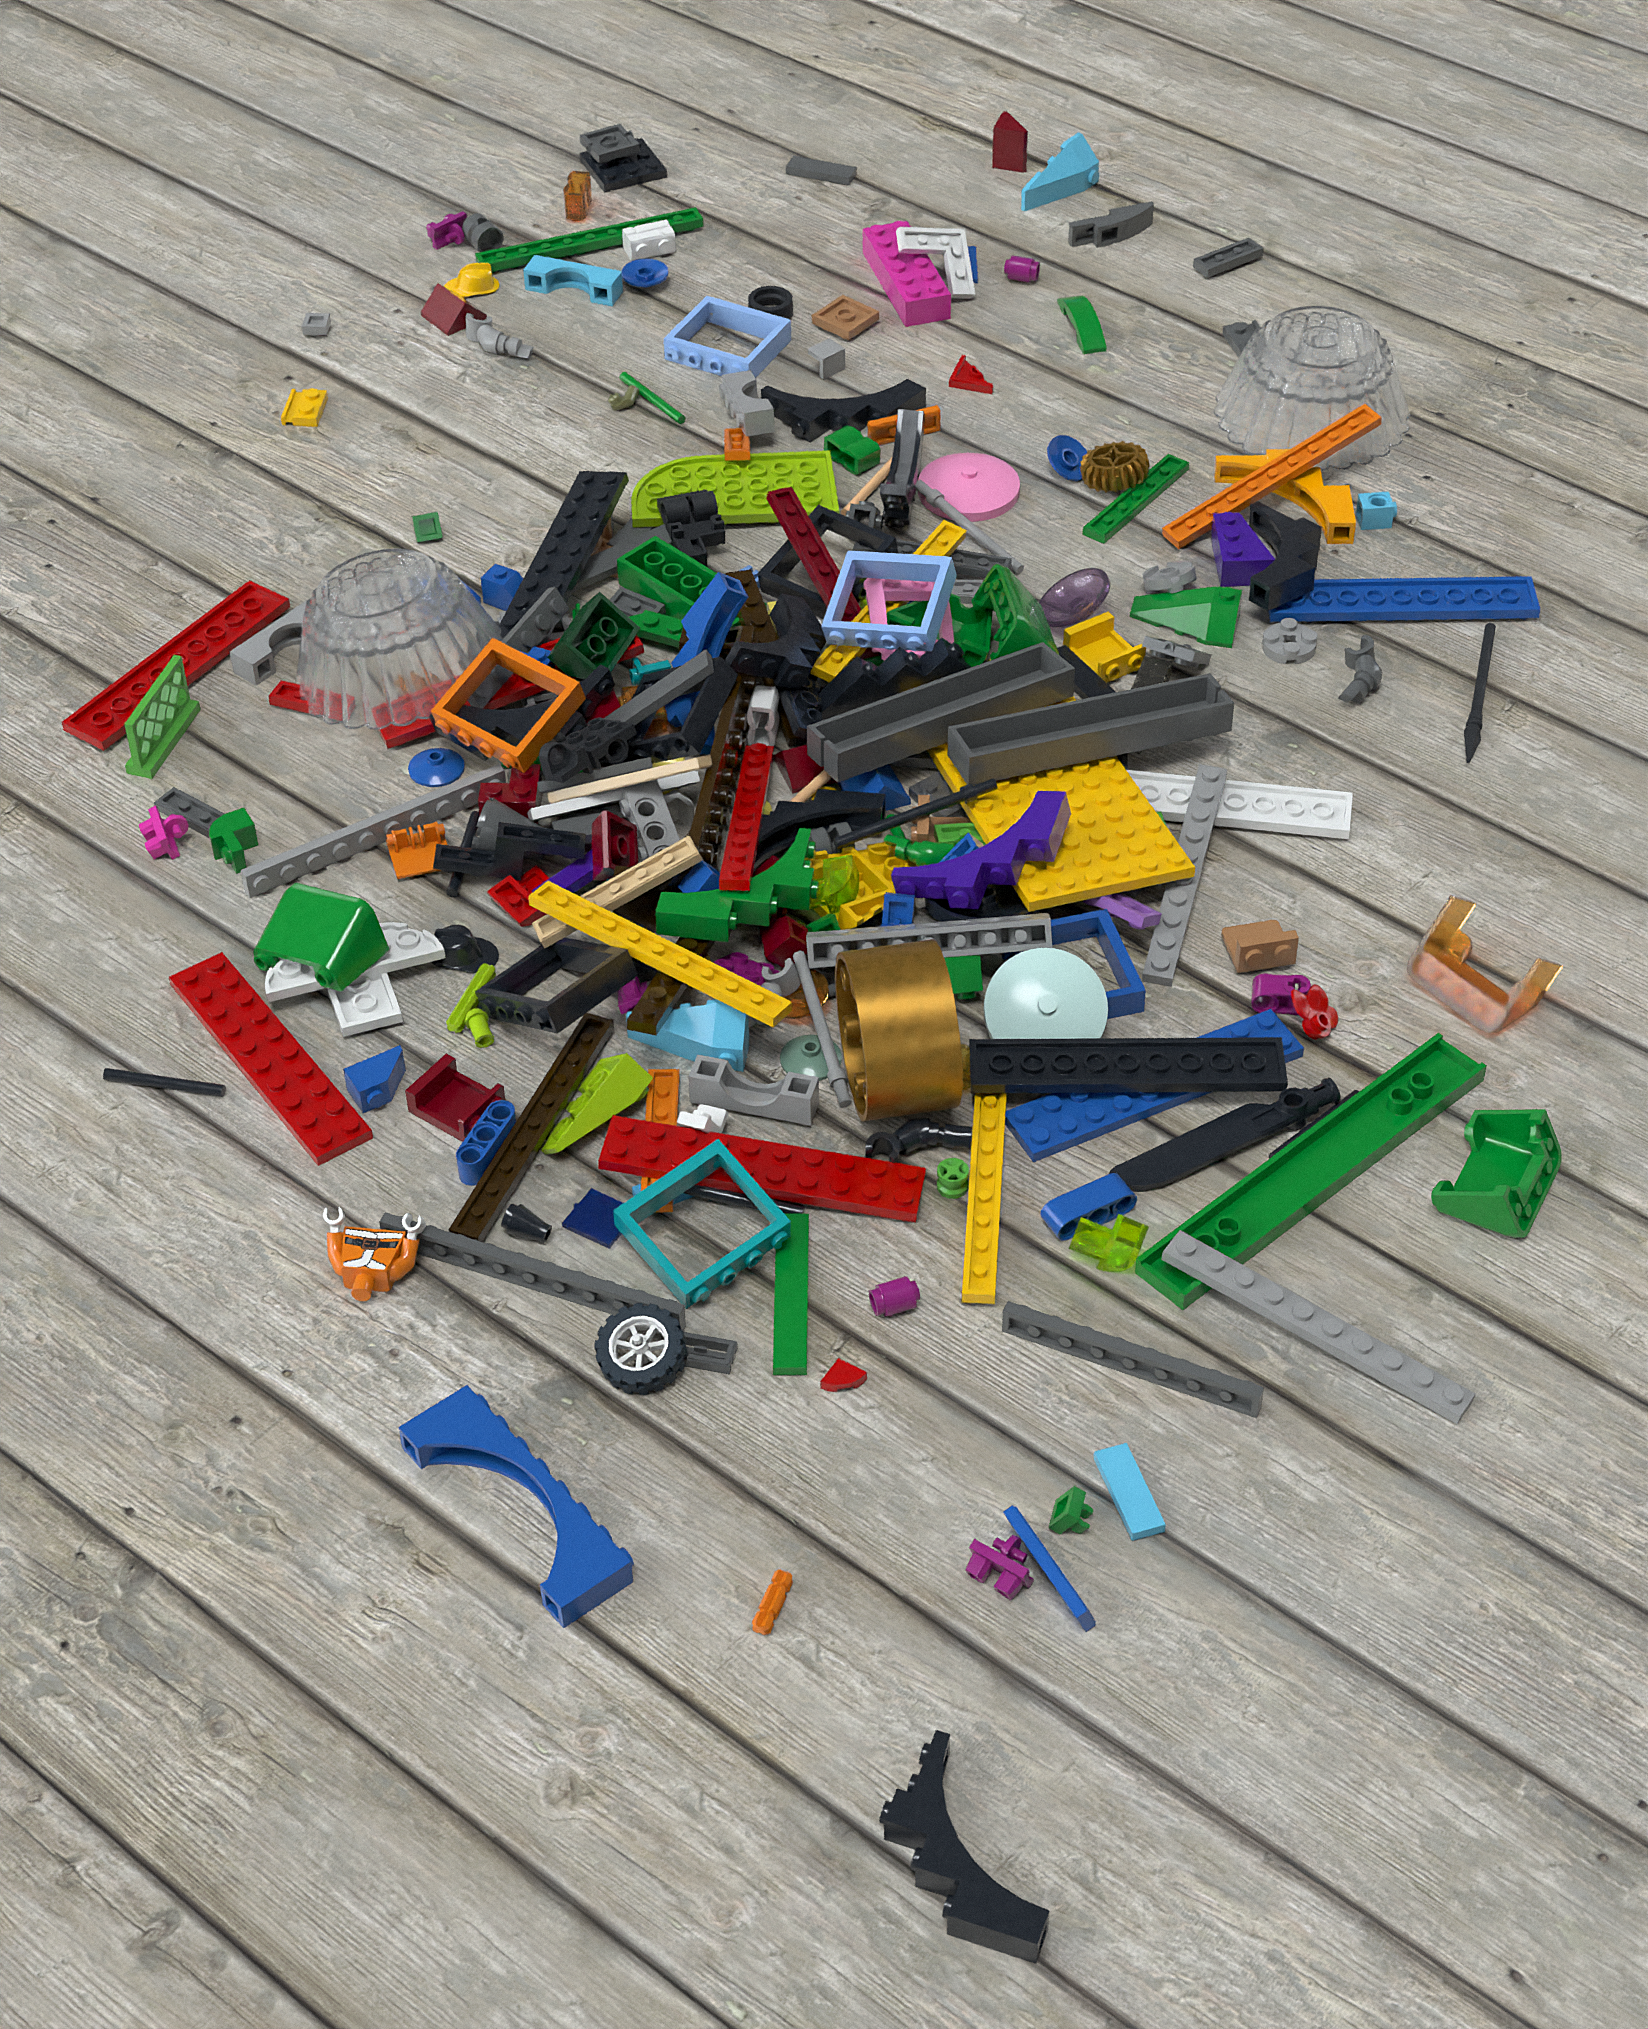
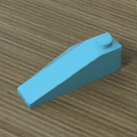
[1021,132,1100,211]
[626,999,750,1072]

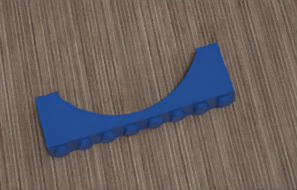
[398,1385,634,1628]

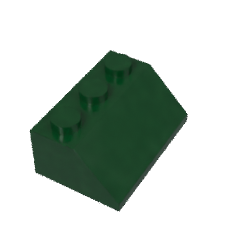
[547,592,640,679]

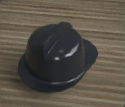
[431,924,499,973]

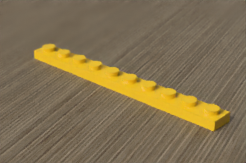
[810,520,967,682]
[529,881,792,1027]
[962,1093,1007,1304]

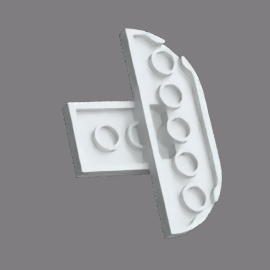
[265,922,445,1037]

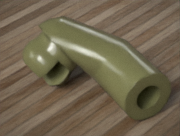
[608,385,639,410]

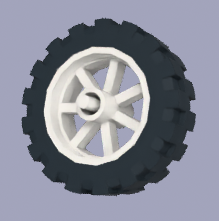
[594,1303,688,1395]

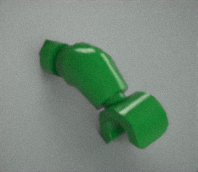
[883,834,986,866]

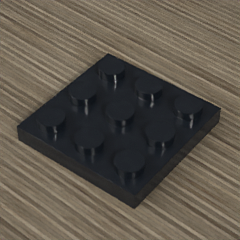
[580,138,667,193]

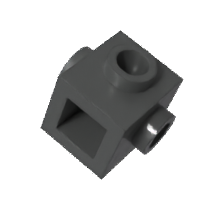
[846,501,884,531]

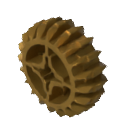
[1080,441,1150,493]

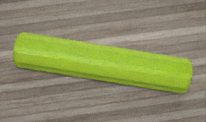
[446,963,496,1033]

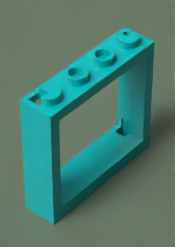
[613,1139,791,1309]

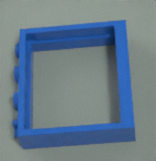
[1002,909,1146,1019]

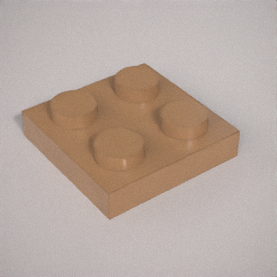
[812,295,879,340]

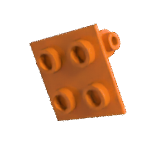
[386,821,448,879]

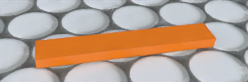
[641,1069,680,1212]

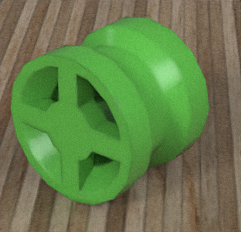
[937,1158,969,1199]

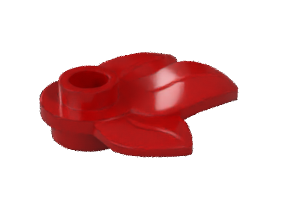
[1291,984,1338,1040]

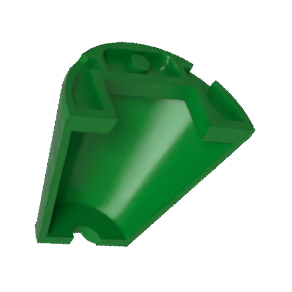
[887,593,993,667]

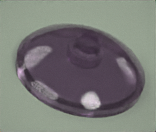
[1039,568,1111,628]

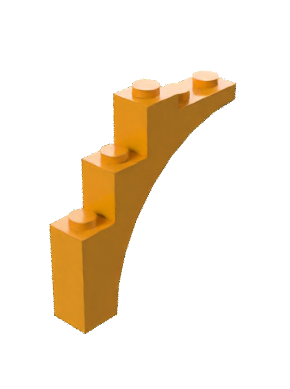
[1214,449,1356,544]

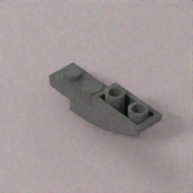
[1068,201,1154,248]

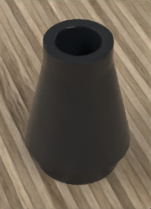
[501,1203,552,1243]

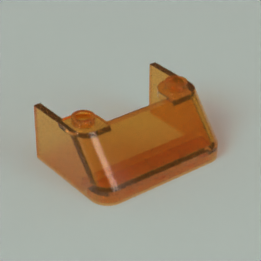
[1407,895,1563,1033]

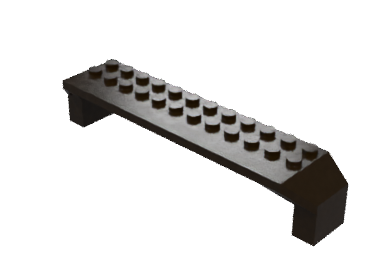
[612,626,761,933]

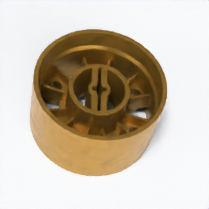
[835,939,963,1121]

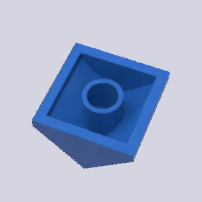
[837,764,911,811]

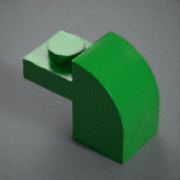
[209,807,259,874]

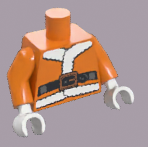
[323,1207,426,1301]

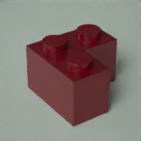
[478,764,543,825]

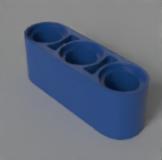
[456,1100,516,1186]
[1040,1173,1137,1241]

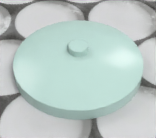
[983,948,1108,1039]

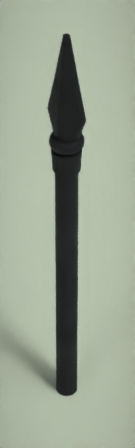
[1464,623,1496,763]

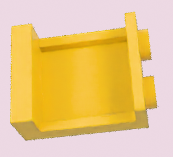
[1063,611,1146,683]

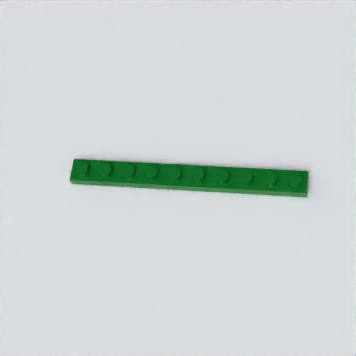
[475,207,704,273]

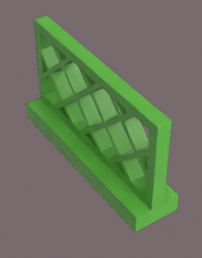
[124,655,201,779]

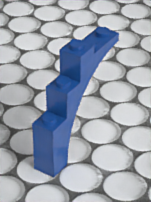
[662,572,748,755]

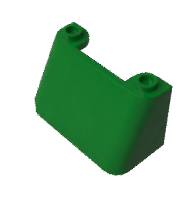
[971,564,1059,660]
[253,883,390,992]
[1431,1109,1562,1238]

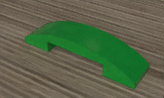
[1057,295,1107,355]

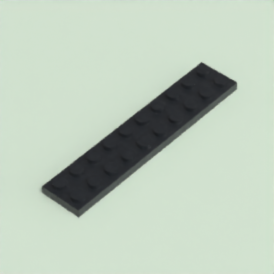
[492,471,629,646]
[969,1037,1288,1093]

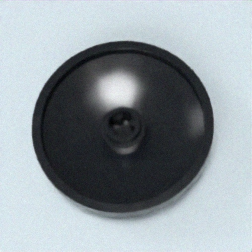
[925,884,1042,922]

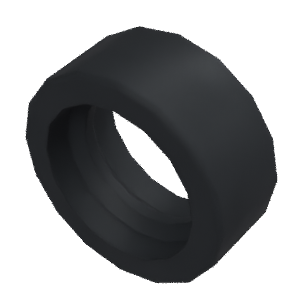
[748,286,793,319]

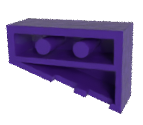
[1211,512,1275,587]

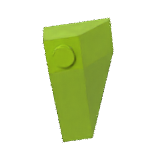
[541,1053,653,1155]

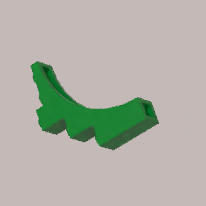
[656,828,819,942]

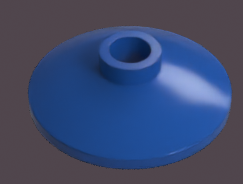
[622,259,669,288]
[1047,435,1087,481]
[408,748,465,787]

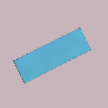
[1094,1443,1166,1541]

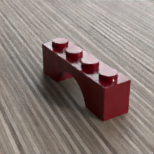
[752,855,808,968]

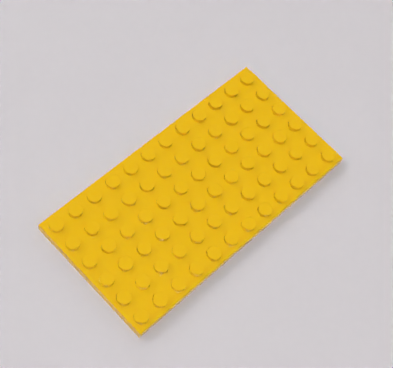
[928,696,1195,912]

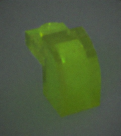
[810,855,859,914]
[1069,1214,1149,1272]

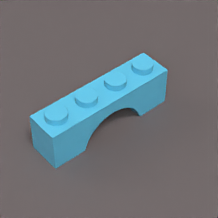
[523,255,623,306]

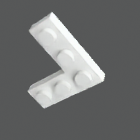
[896,227,975,299]

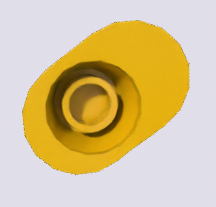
[444,263,500,298]

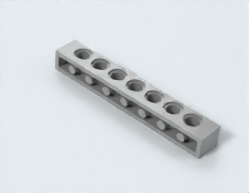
[806,913,1053,968]

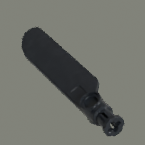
[1109,1077,1341,1191]

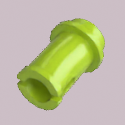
[464,1008,494,1048]

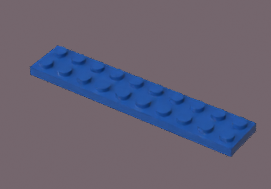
[1268,576,1540,622]
[1005,1009,1304,1162]

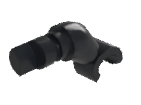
[865,1118,972,1164]

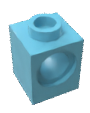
[1355,492,1397,530]

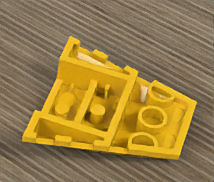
[809,842,917,930]

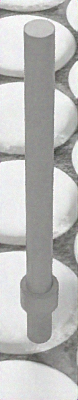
[915,480,1024,574]
[793,951,852,1107]

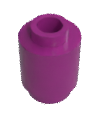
[1004,255,1040,283]
[869,1276,920,1317]

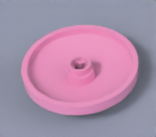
[918,453,1020,522]

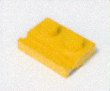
[281,388,328,427]

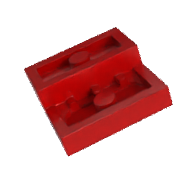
[487,866,549,927]

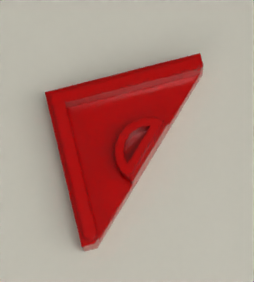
[949,355,993,395]

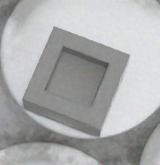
[302,313,331,336]

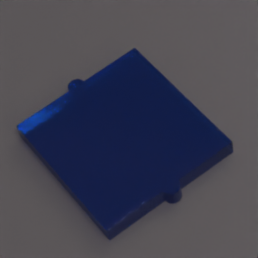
[562,1188,623,1249]

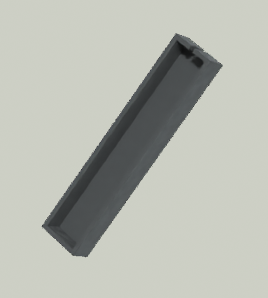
[807,642,1075,782]
[947,673,1234,785]

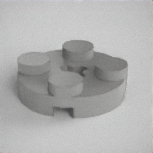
[1142,561,1197,593]
[1262,618,1318,664]

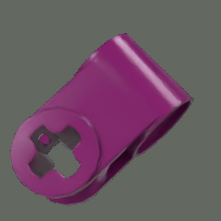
[1251,973,1311,1016]

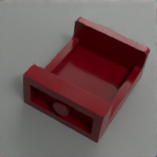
[405,1053,506,1142]

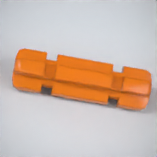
[752,1569,793,1635]

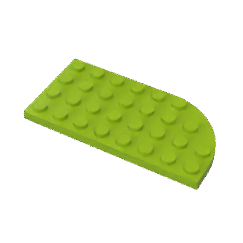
[631,450,839,527]

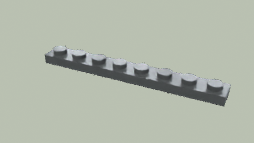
[1002,1301,1264,1418]

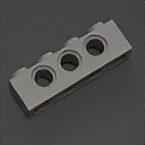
[620,780,680,862]

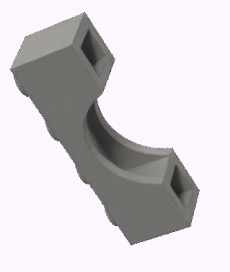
[719,370,775,437]
[230,599,334,686]
[688,1054,819,1126]

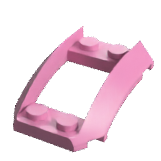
[863,578,954,661]

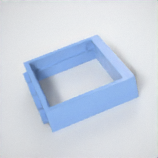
[664,296,791,378]
[821,551,957,652]

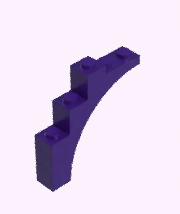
[891,791,1071,909]

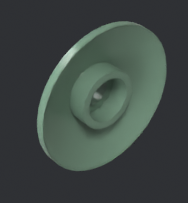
[780,1035,842,1081]

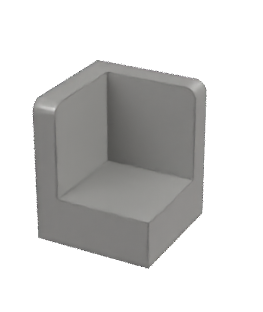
[808,338,845,379]

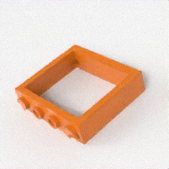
[431,638,586,773]

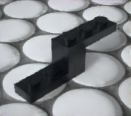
[433,822,586,881]

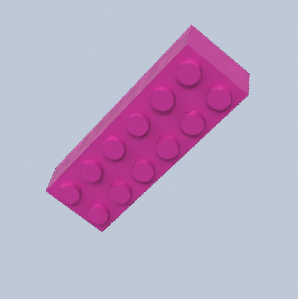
[863,221,951,327]

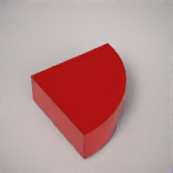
[820,1358,867,1392]

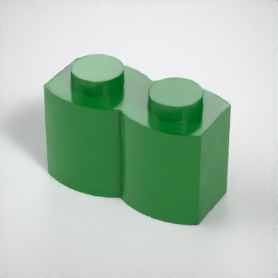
[824,426,881,475]

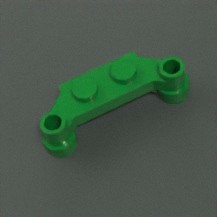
[629,610,683,648]

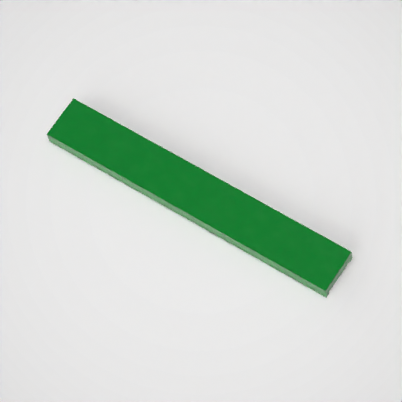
[1135,1033,1487,1310]

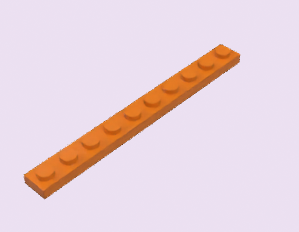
[1162,404,1382,549]

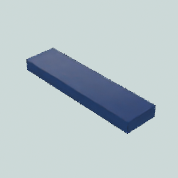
[1003,1505,1096,1632]

